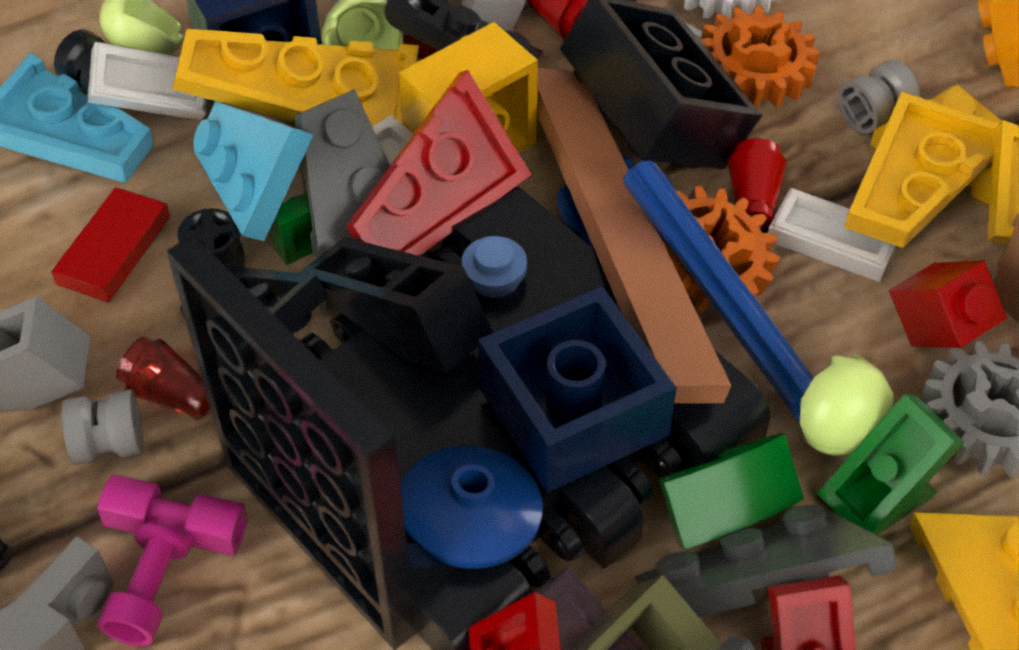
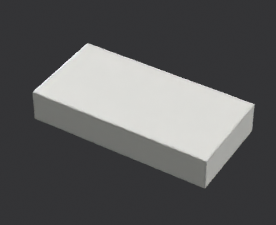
[88,42,207,121]
[768,187,897,283]

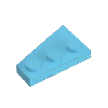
[0,52,154,183]
[193,101,314,241]

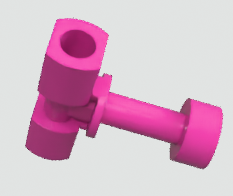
[97,474,248,647]

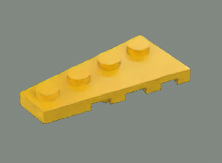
[172,29,419,126]

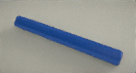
[623,160,814,424]

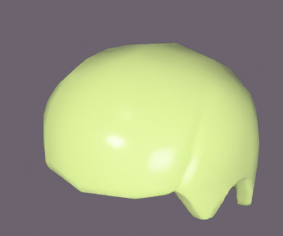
[99,0,183,55]
[321,0,403,50]
[800,354,894,456]

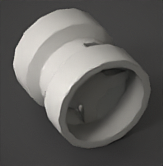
[838,59,920,134]
[62,389,143,465]

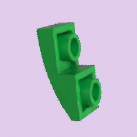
[659,432,804,550]

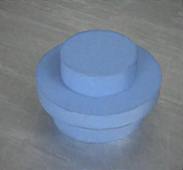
[462,236,527,298]

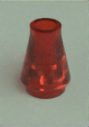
[116,336,210,421]

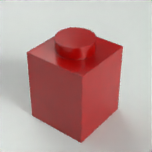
[888,260,1007,348]

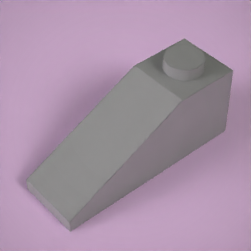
[0,296,90,411]

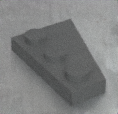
[294,89,431,311]
[635,505,898,617]

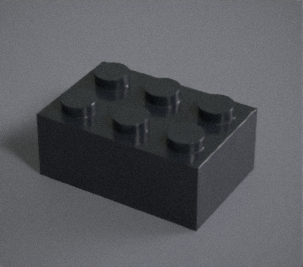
[560,0,763,169]

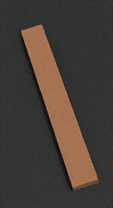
[537,69,731,403]

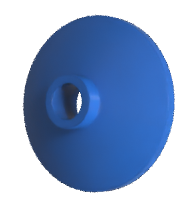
[400,445,543,569]

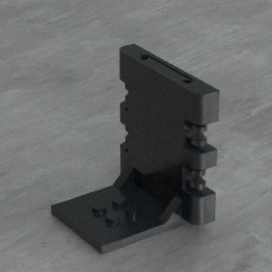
[167,186,770,650]

